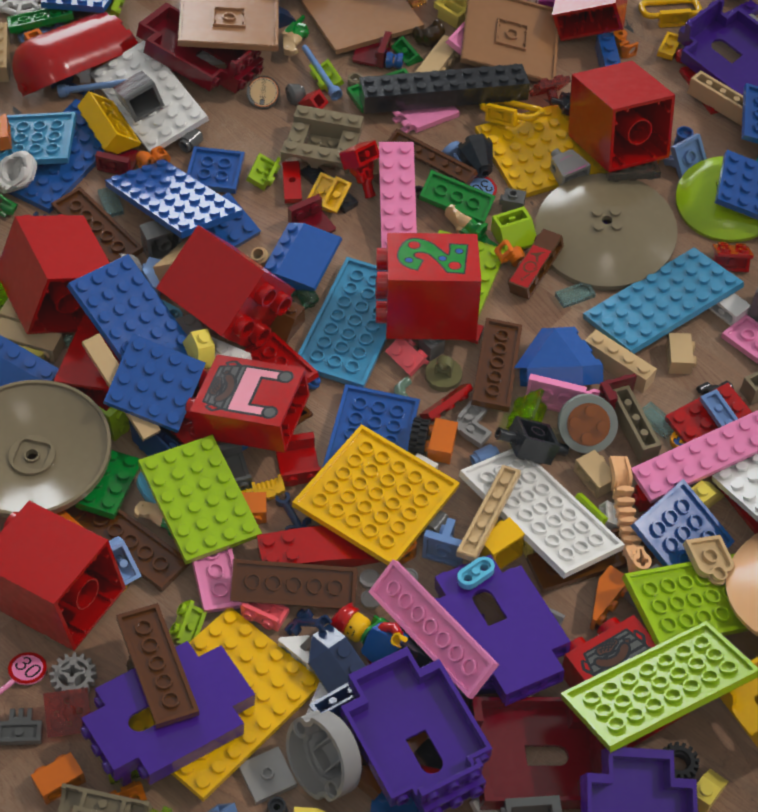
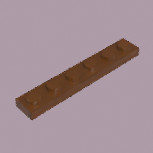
[387,129,478,185]

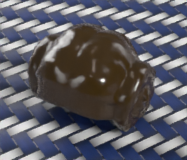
[413,19,445,47]

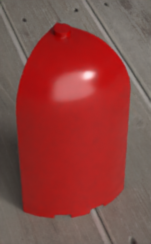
[12,12,138,97]

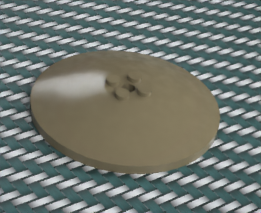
[535,173,678,291]
[0,380,112,518]

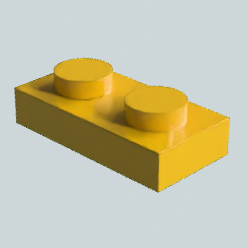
[657,31,680,60]

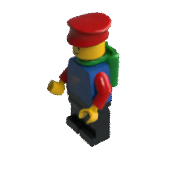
[330,603,434,668]

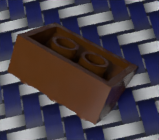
[269,301,305,344]

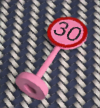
[0,652,47,695]

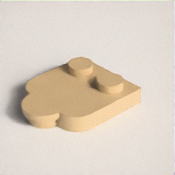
[683,535,734,586]

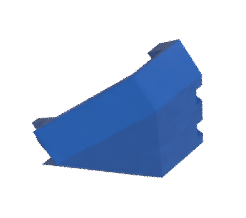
[514,327,604,387]

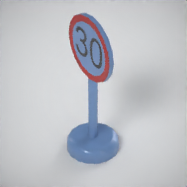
[442,141,497,196]

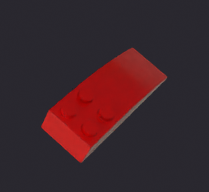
[257,525,381,567]

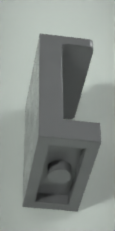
[218,442,252,491]
[500,795,562,812]

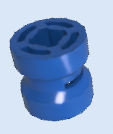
[385,52,403,69]
[674,126,694,145]

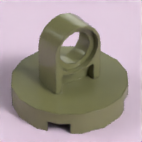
[425,355,462,392]

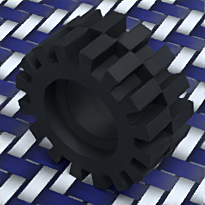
[408,417,430,455]
[662,742,700,779]

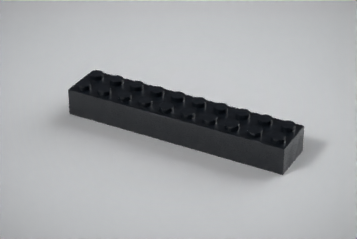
[359,64,530,114]

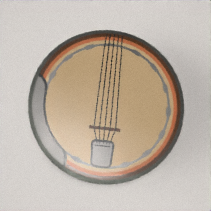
[247,76,280,109]

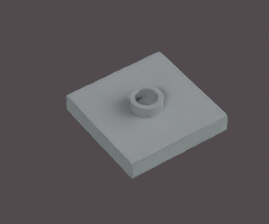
[239,746,297,805]

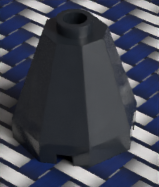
[457,133,493,178]

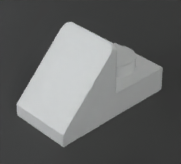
[278,635,313,672]

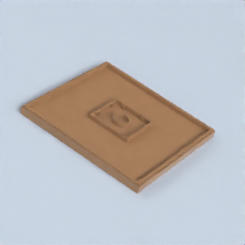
[178,0,279,52]
[299,0,424,55]
[460,0,559,86]

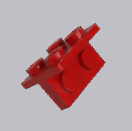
[712,242,754,272]

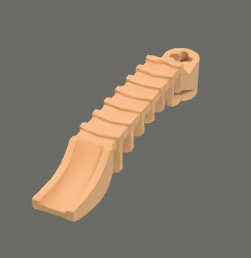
[609,456,652,573]

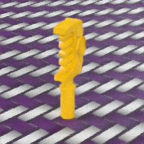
[241,474,286,501]

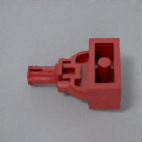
[339,140,379,199]

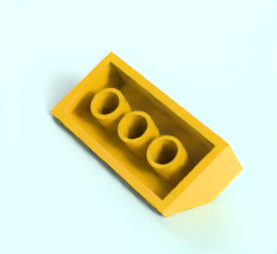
[77,91,141,154]

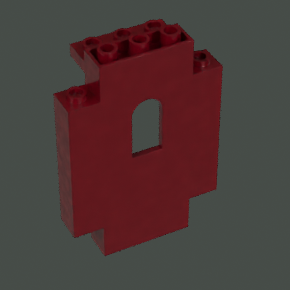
[136,2,264,94]
[468,697,606,810]

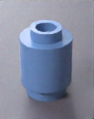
[470,444,500,465]

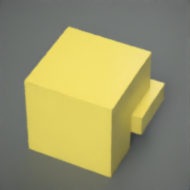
[434,0,467,29]

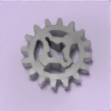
[49,652,97,699]

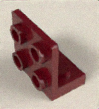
[352,31,392,68]
[95,149,139,175]
[288,194,336,233]
[599,373,637,410]

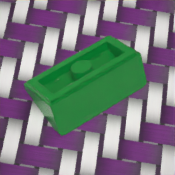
[391,35,423,67]

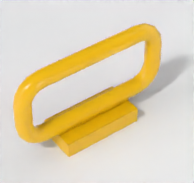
[638,0,702,28]
[480,101,545,128]

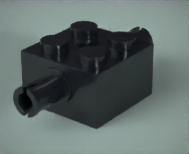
[495,416,569,465]

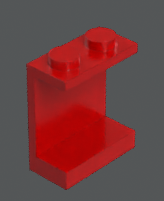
[276,432,321,487]

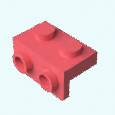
[385,339,429,377]
[240,602,290,632]

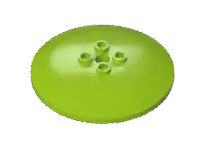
[676,156,758,243]

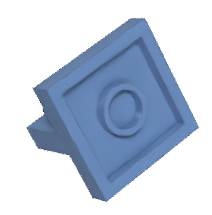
[663,134,707,179]
[422,518,463,568]

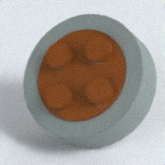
[557,394,618,454]

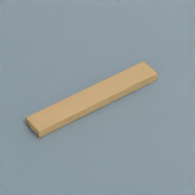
[82,333,161,441]
[456,465,521,562]

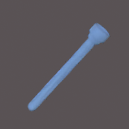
[302,45,343,101]
[57,79,126,98]

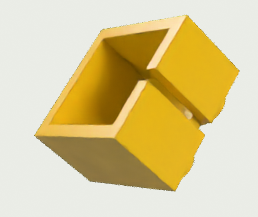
[478,517,525,570]

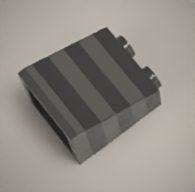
[113,71,165,122]

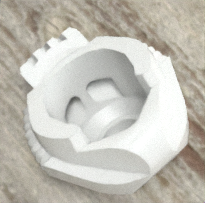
[0,151,37,194]

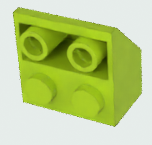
[491,206,536,251]

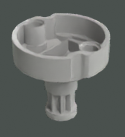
[286,710,362,802]

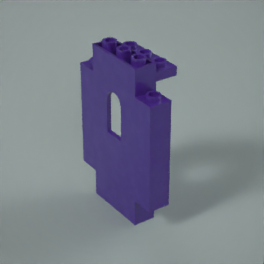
[678,0,758,95]
[435,554,571,706]
[80,641,255,787]
[341,647,492,812]
[580,747,698,812]

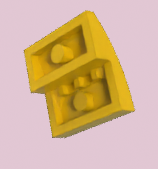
[307,172,352,214]

